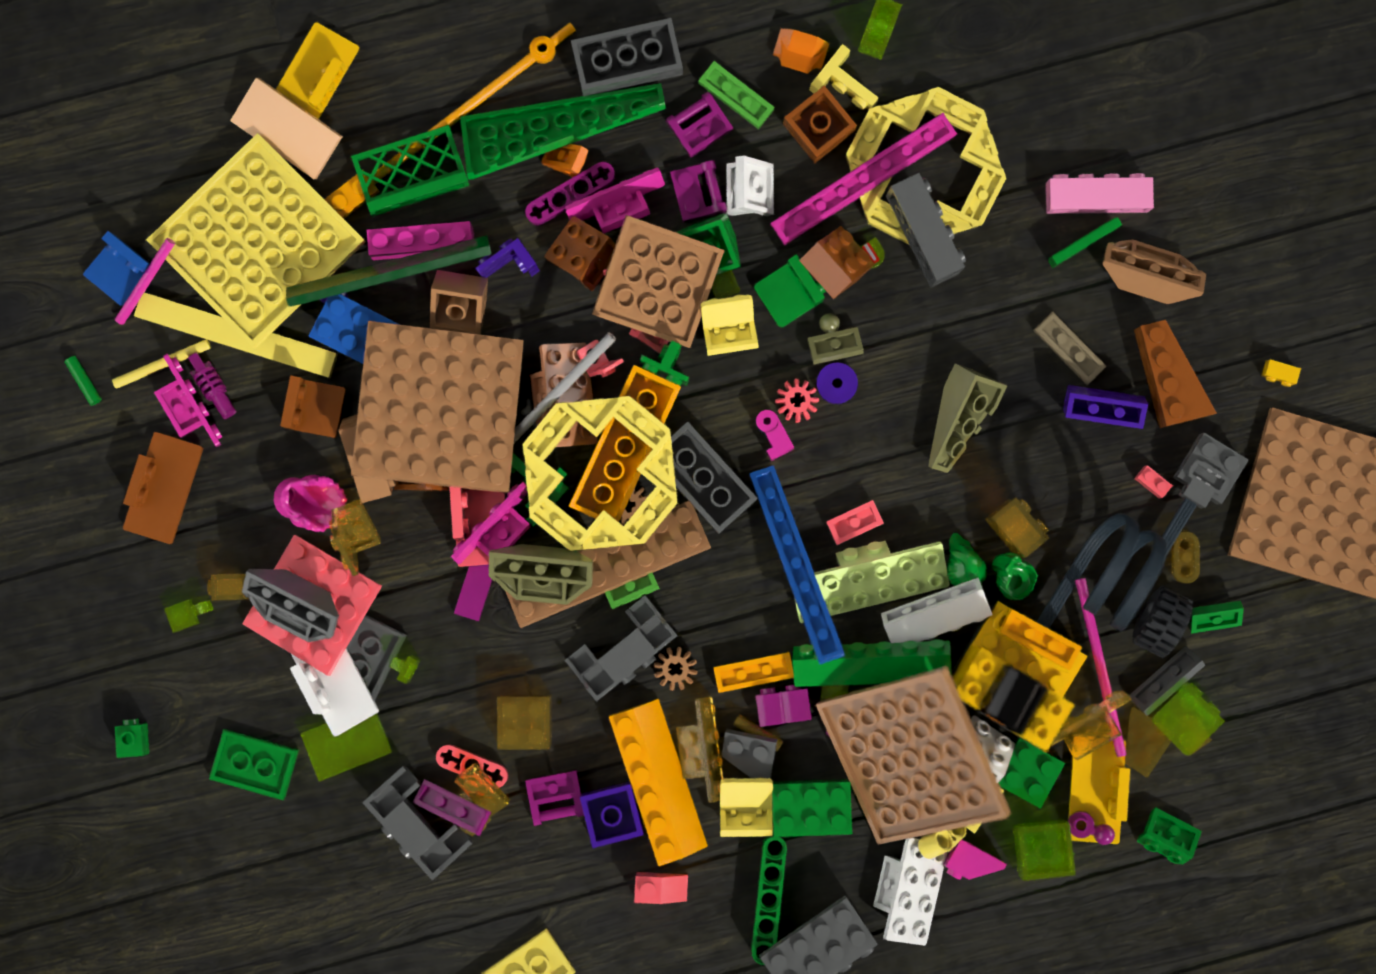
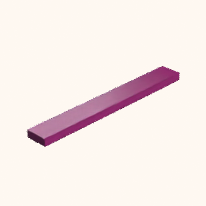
[770,113,957,246]

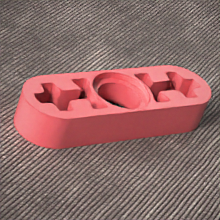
[436,744,508,788]

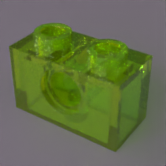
[858,0,902,60]

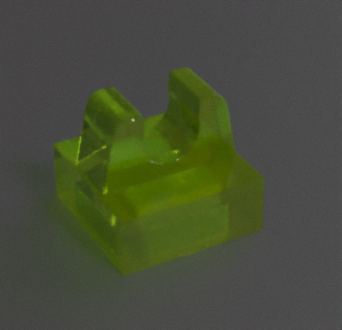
[389,655,420,684]

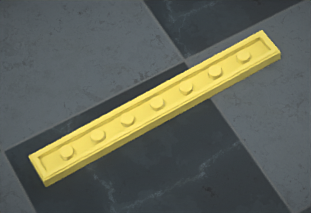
[134,293,338,378]

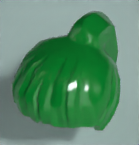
[946,533,987,586]
[991,553,1038,601]

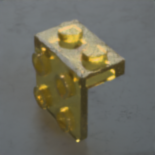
[329,499,381,576]

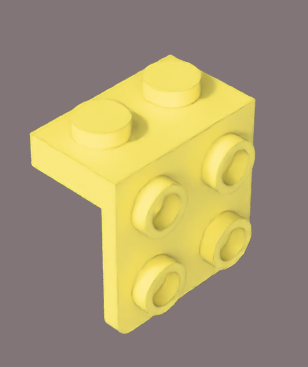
[701,295,758,356]
[720,778,773,837]

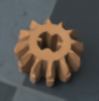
[654,647,697,691]

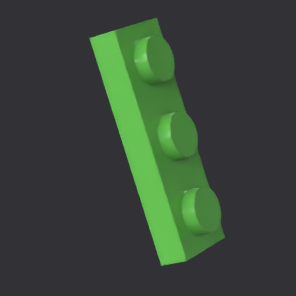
[698,61,775,129]

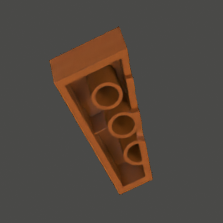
[1134,320,1217,428]

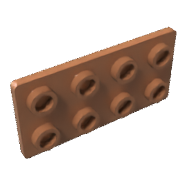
[530,343,598,447]

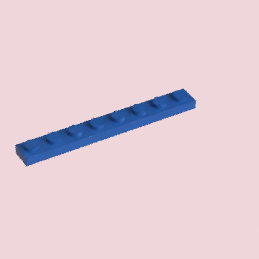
[749,465,844,665]

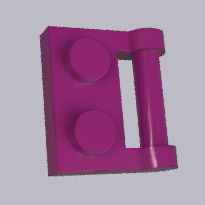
[665,92,733,158]
[670,160,727,223]
[525,770,584,826]

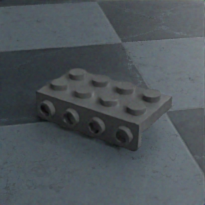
[759,896,878,974]

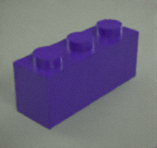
[1063,385,1148,429]

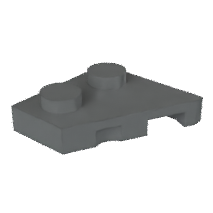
[722,729,778,779]

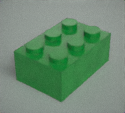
[772,779,852,837]

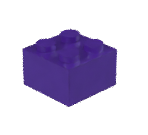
[580,781,644,848]

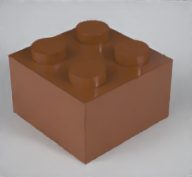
[783,85,857,163]
[799,226,875,299]

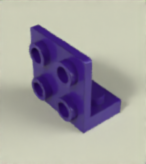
[476,238,540,278]

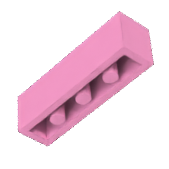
[1046,173,1154,214]

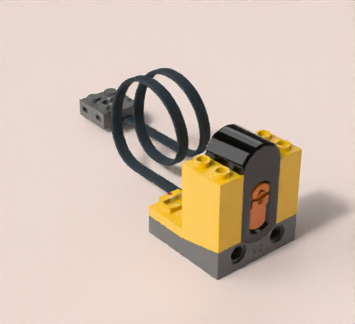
[951,433,1248,751]

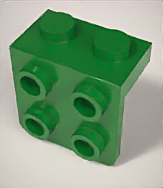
[754,254,826,327]

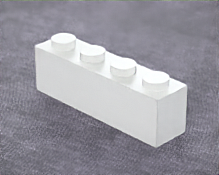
[881,578,992,643]

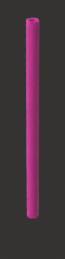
[1075,578,1127,757]

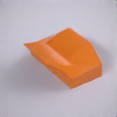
[773,29,829,74]

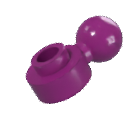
[1068,811,1115,845]

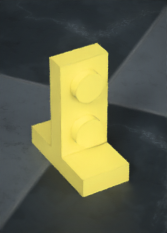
[810,44,878,110]

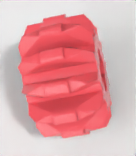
[775,379,819,423]

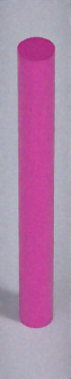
[115,238,175,325]

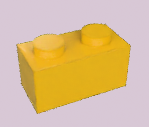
[1262,359,1301,387]

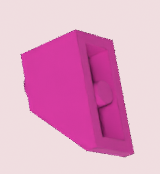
[944,839,1007,880]

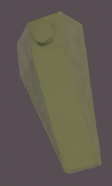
[928,364,1007,473]

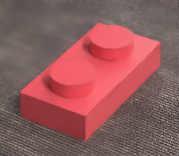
[826,500,884,545]

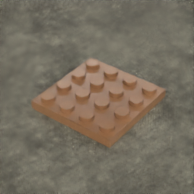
[592,215,724,348]

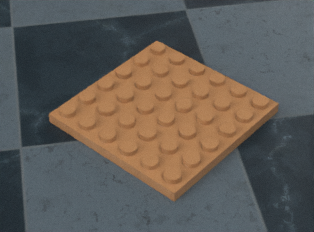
[351,321,524,493]
[1228,408,1376,599]
[816,667,1011,845]

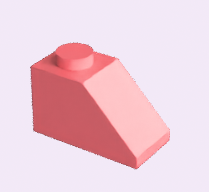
[634,872,688,904]

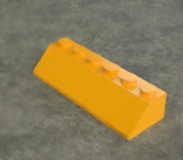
[568,365,681,522]
[609,699,708,866]

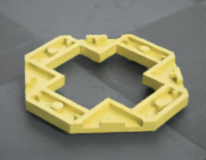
[846,87,1006,245]
[523,396,678,551]

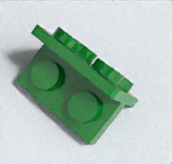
[640,341,689,386]

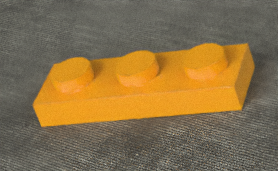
[998,609,1082,670]
[713,652,794,693]

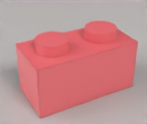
[1134,465,1173,499]

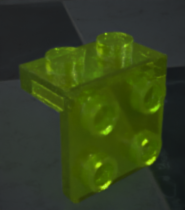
[1152,683,1225,756]

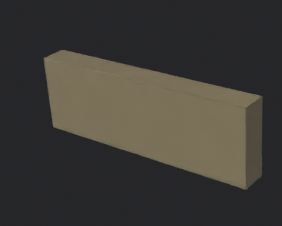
[1033,312,1107,385]

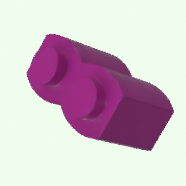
[755,684,812,727]

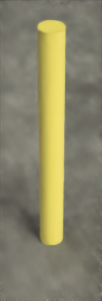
[112,339,211,389]

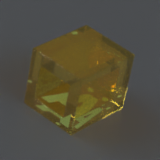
[207,574,248,601]

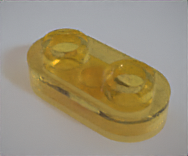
[1171,532,1200,583]

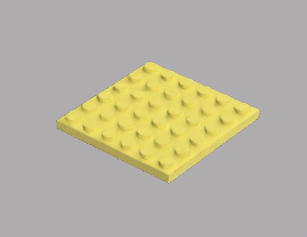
[146,133,366,349]

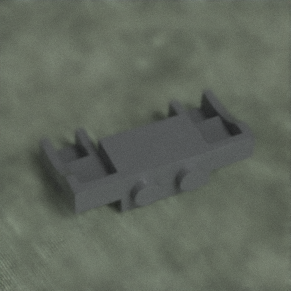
[362,765,474,880]

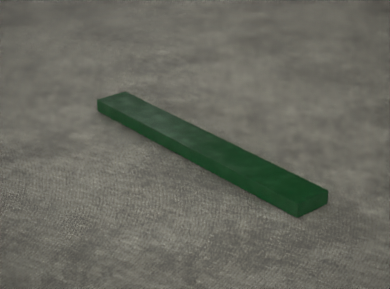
[286,235,491,307]

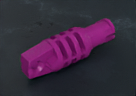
[188,352,237,419]

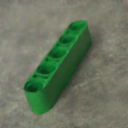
[751,836,787,965]

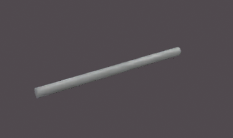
[514,333,616,443]

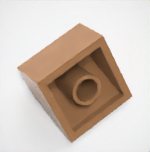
[430,270,488,335]

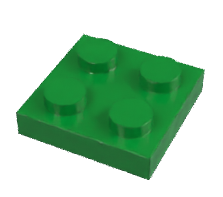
[998,738,1065,809]

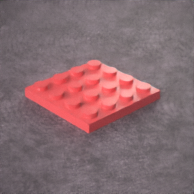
[242,535,382,676]

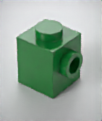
[115,719,149,758]

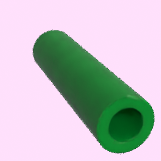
[64,356,102,406]

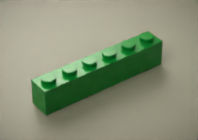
[792,640,951,687]

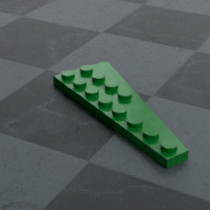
[460,83,666,180]

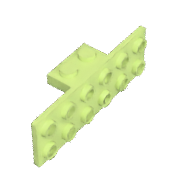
[794,541,949,623]

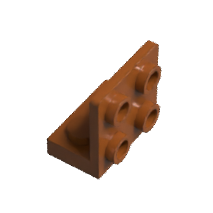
[544,216,616,291]
[280,375,346,438]

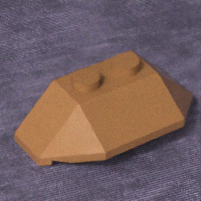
[1103,240,1206,304]

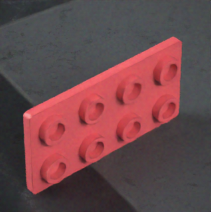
[450,487,505,567]

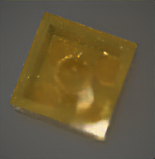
[985,498,1049,558]
[497,695,552,750]

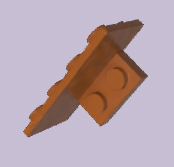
[123,432,203,544]

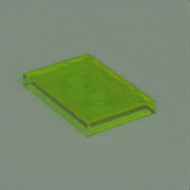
[300,713,392,782]

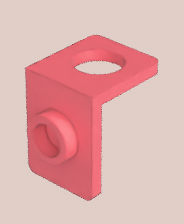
[577,340,624,378]

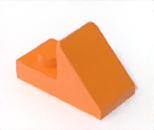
[541,144,589,177]

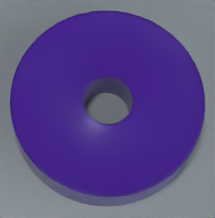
[816,363,858,404]

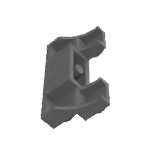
[565,595,678,702]

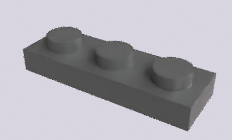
[1128,646,1205,716]

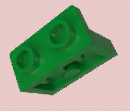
[1137,807,1202,865]

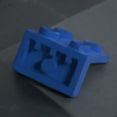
[83,231,150,306]

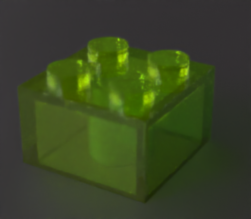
[1013,819,1076,881]

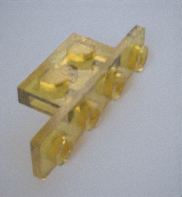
[1037,691,1132,760]
[676,696,723,803]

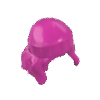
[274,475,348,532]

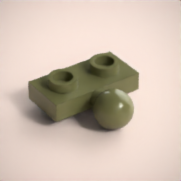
[808,313,864,365]

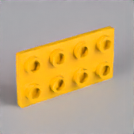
[276,22,359,119]
[1067,736,1130,844]

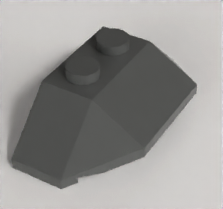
[242,569,339,642]

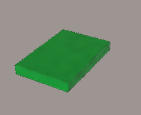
[209,729,299,800]

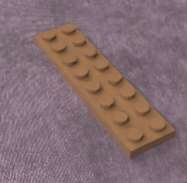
[506,501,711,628]

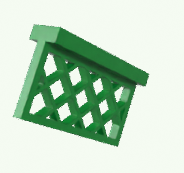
[351,125,469,217]

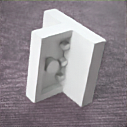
[727,156,774,216]

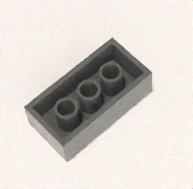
[571,18,683,96]
[886,173,966,288]
[671,422,758,534]

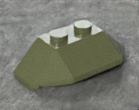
[489,544,593,605]

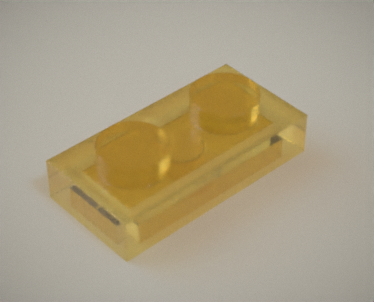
[455,763,510,818]

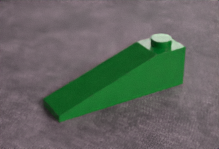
[675,212,741,275]

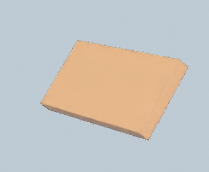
[230,78,343,179]

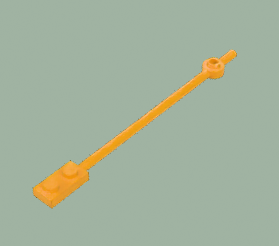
[324,23,576,219]

